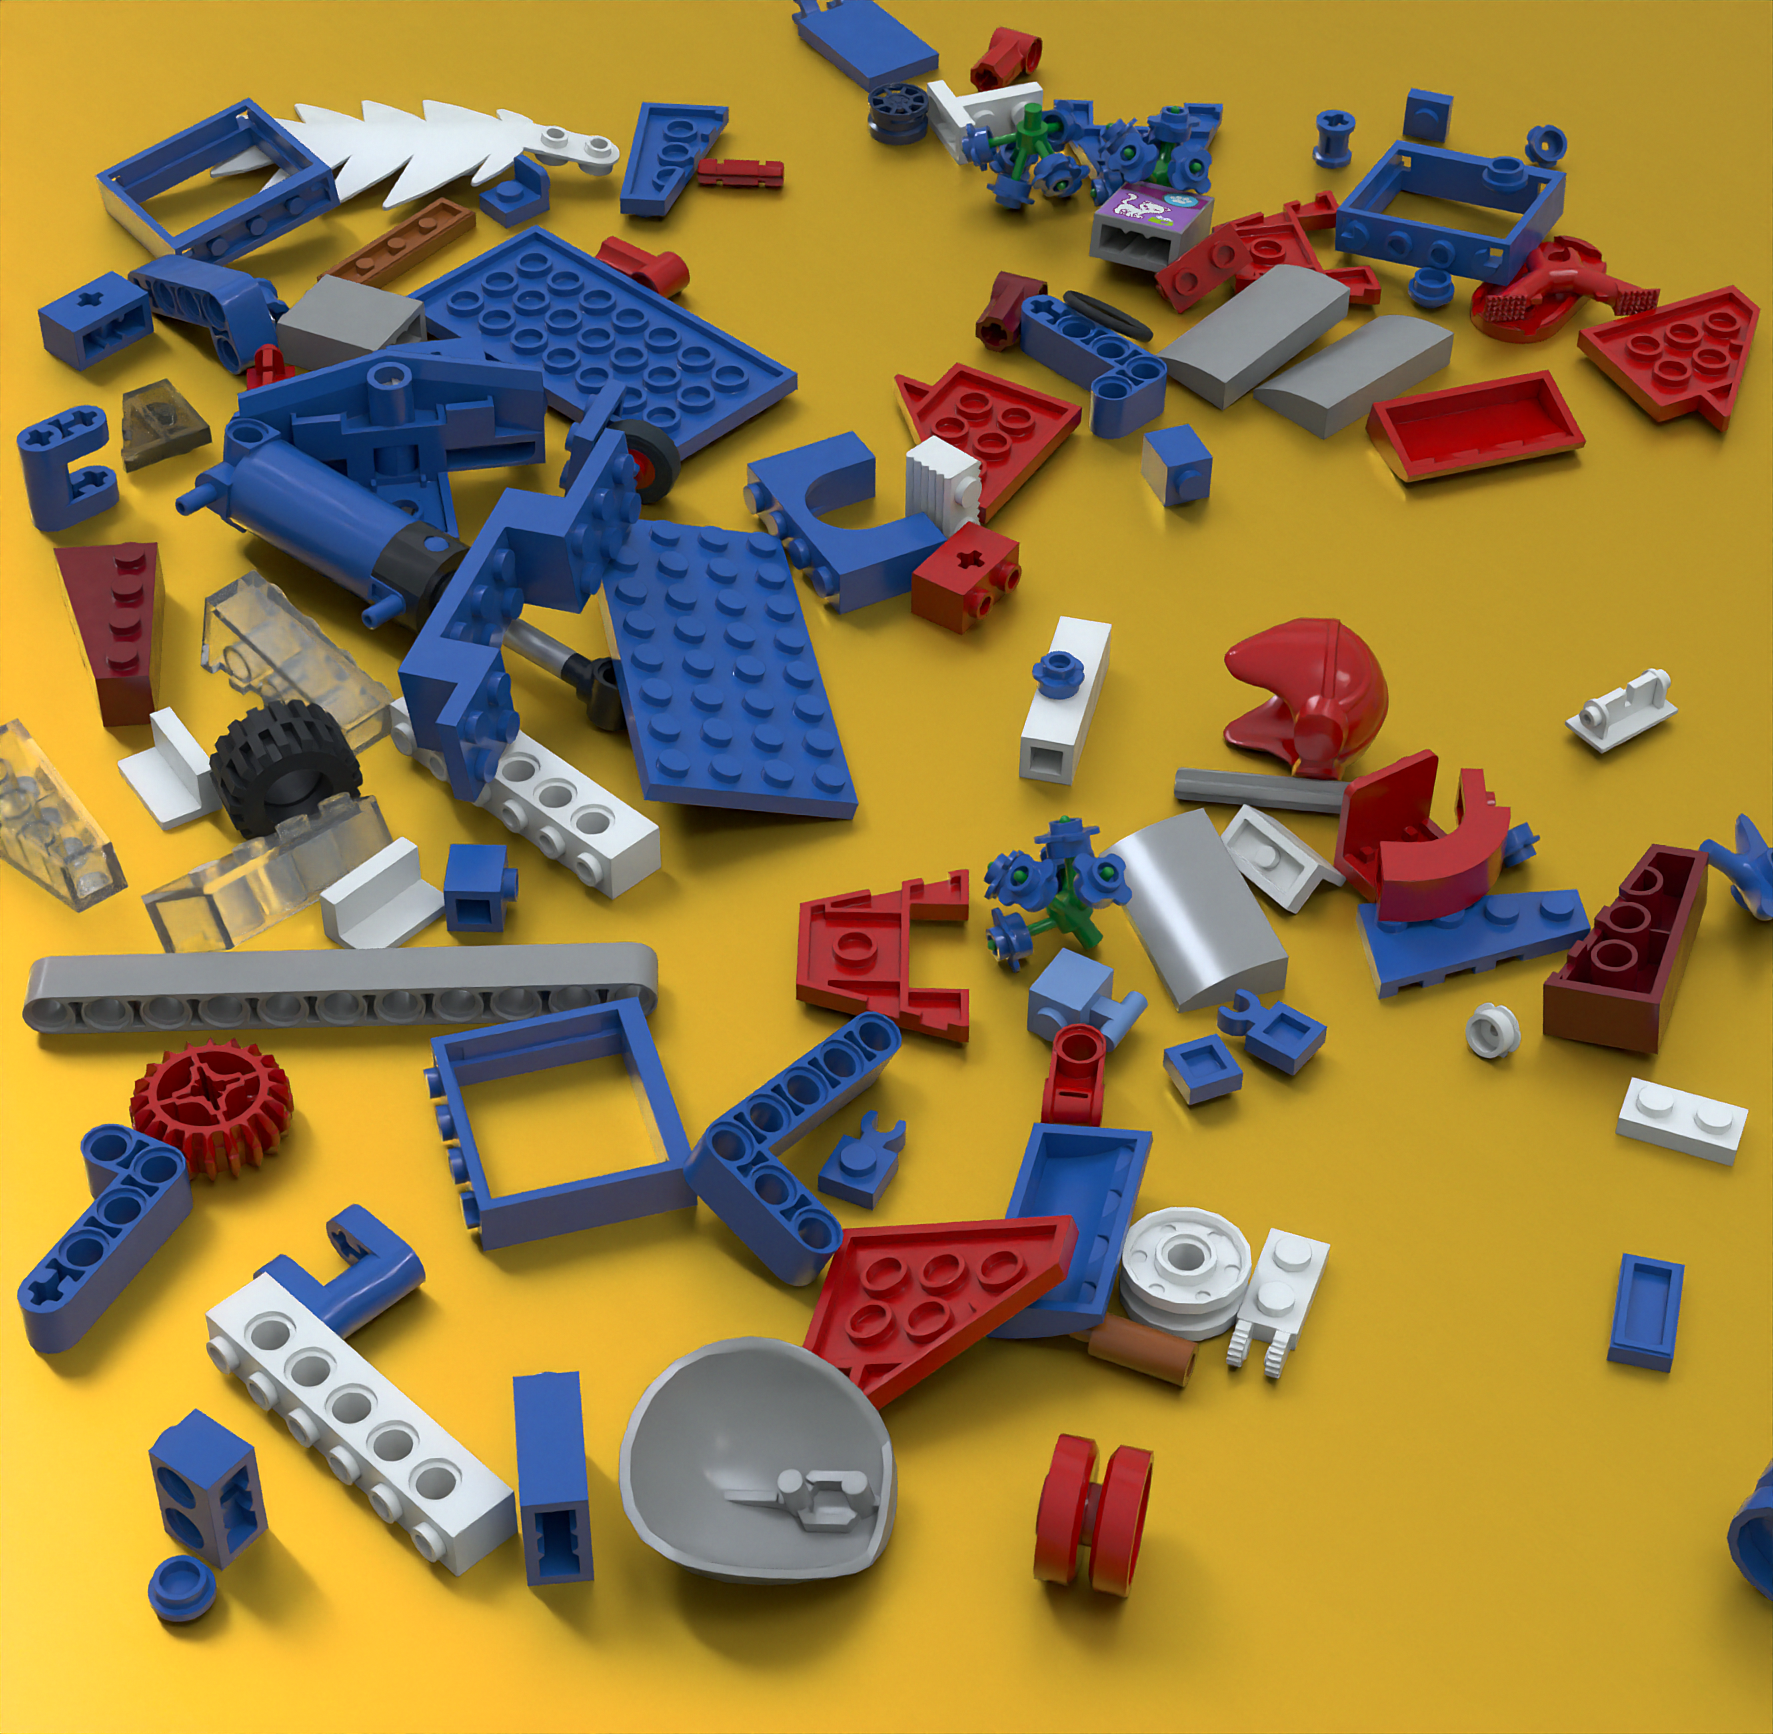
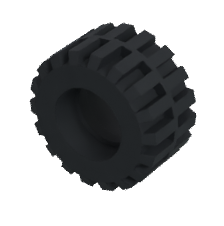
[209,699,363,849]

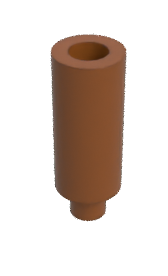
[1070,1312,1199,1387]

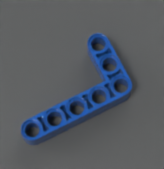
[683,1012,902,1286]

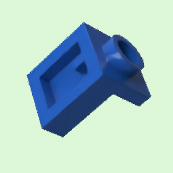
[479,154,550,229]

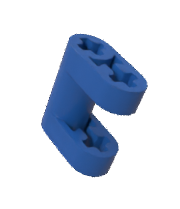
[16,405,119,532]
[253,1204,426,1340]

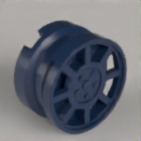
[868,83,929,145]

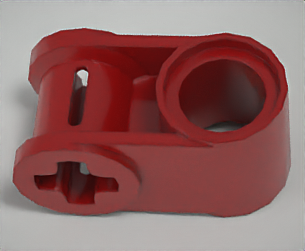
[1040,1024,1106,1128]

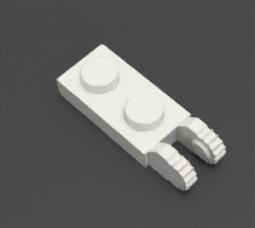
[1226,1228,1330,1379]

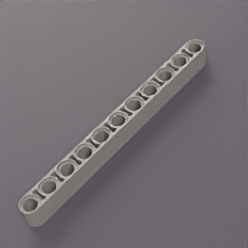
[22,942,658,1034]

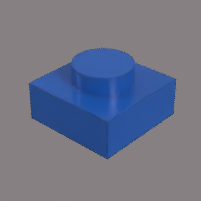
[1403,88,1454,143]
[1163,1033,1243,1105]

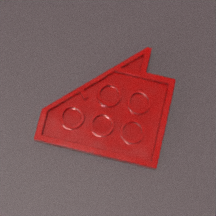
[1577,285,1761,432]
[894,362,1082,524]
[802,1215,1079,1411]

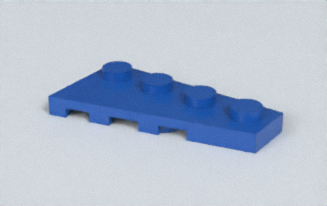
[620,102,729,217]
[1356,889,1591,1000]

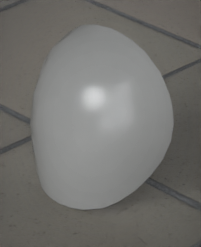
[618,1336,898,1585]

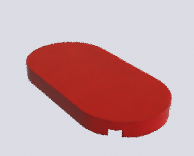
[1469,236,1607,344]

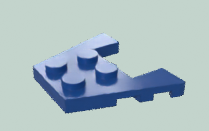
[1053,99,1223,183]

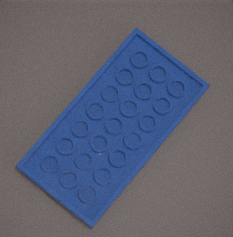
[405,225,798,461]
[596,519,859,819]

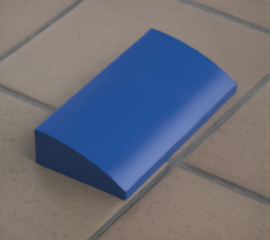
[986,1123,1153,1338]

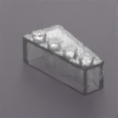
[201,570,395,756]
[0,718,128,913]
[141,792,393,953]

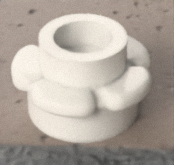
[1465,1003,1521,1058]

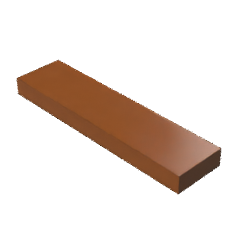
[317,197,476,289]

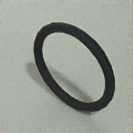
[1063,291,1153,342]

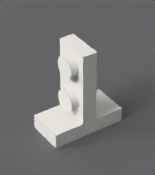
[926,80,1043,165]

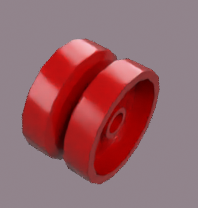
[1033,1433,1154,1598]

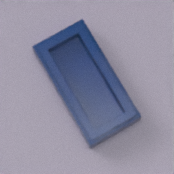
[1607,1253,1685,1373]

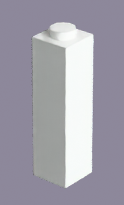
[1019,616,1112,786]

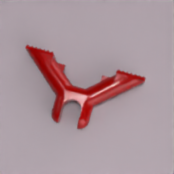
[1482,247,1661,322]

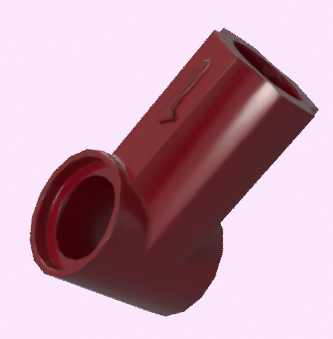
[975,271,1048,352]

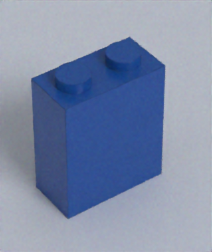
[513,1371,594,1586]

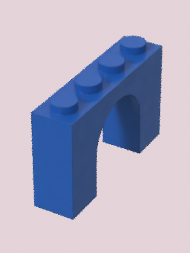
[743,431,948,615]

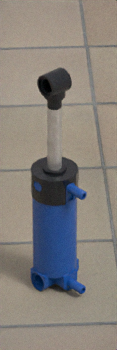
[175,418,628,731]

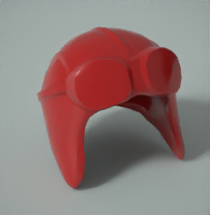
[1223,617,1389,781]

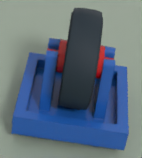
[559,378,681,504]

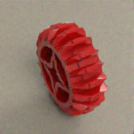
[129,1036,294,1183]

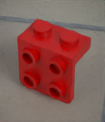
[1333,749,1447,903]

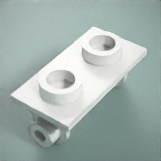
[1565,668,1678,754]

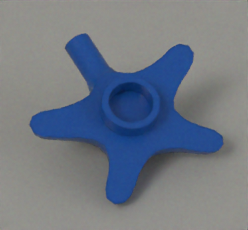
[1698,813,1773,920]

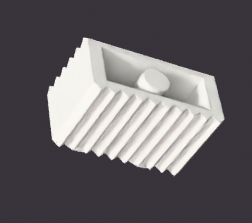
[905,435,982,539]

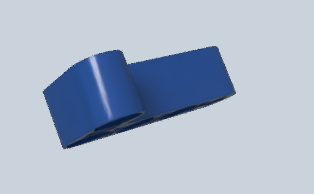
[127,254,279,374]
[1020,295,1168,439]
[17,1123,193,1354]

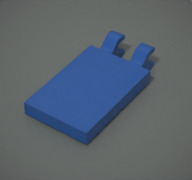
[792,0,939,93]

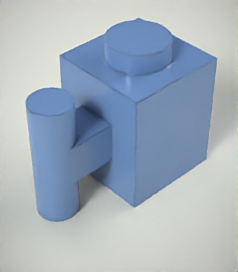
[1027,947,1148,1052]

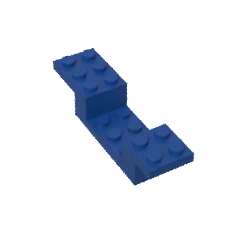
[397,428,641,803]

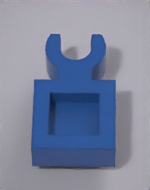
[1216,989,1327,1076]
[818,1110,906,1211]

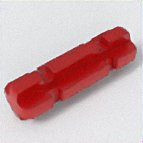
[698,158,785,188]

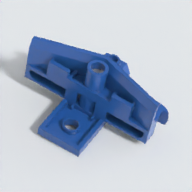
[230,349,548,540]

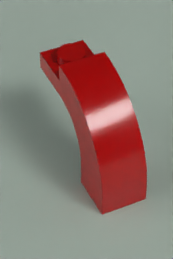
[1374,768,1511,922]

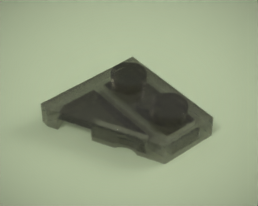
[121,378,212,473]

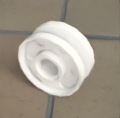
[1119,1207,1252,1341]

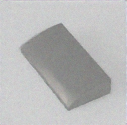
[1155,264,1351,410]
[1253,315,1454,440]
[1098,808,1289,1013]

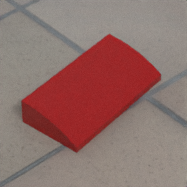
[1365,369,1586,483]

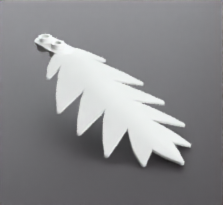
[210,100,620,211]

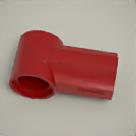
[970,26,1043,93]
[595,236,690,299]

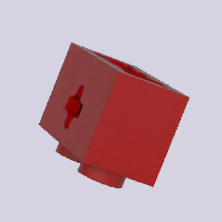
[911,521,1022,635]

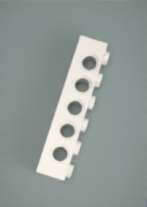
[390,696,661,900]
[205,1272,518,1577]

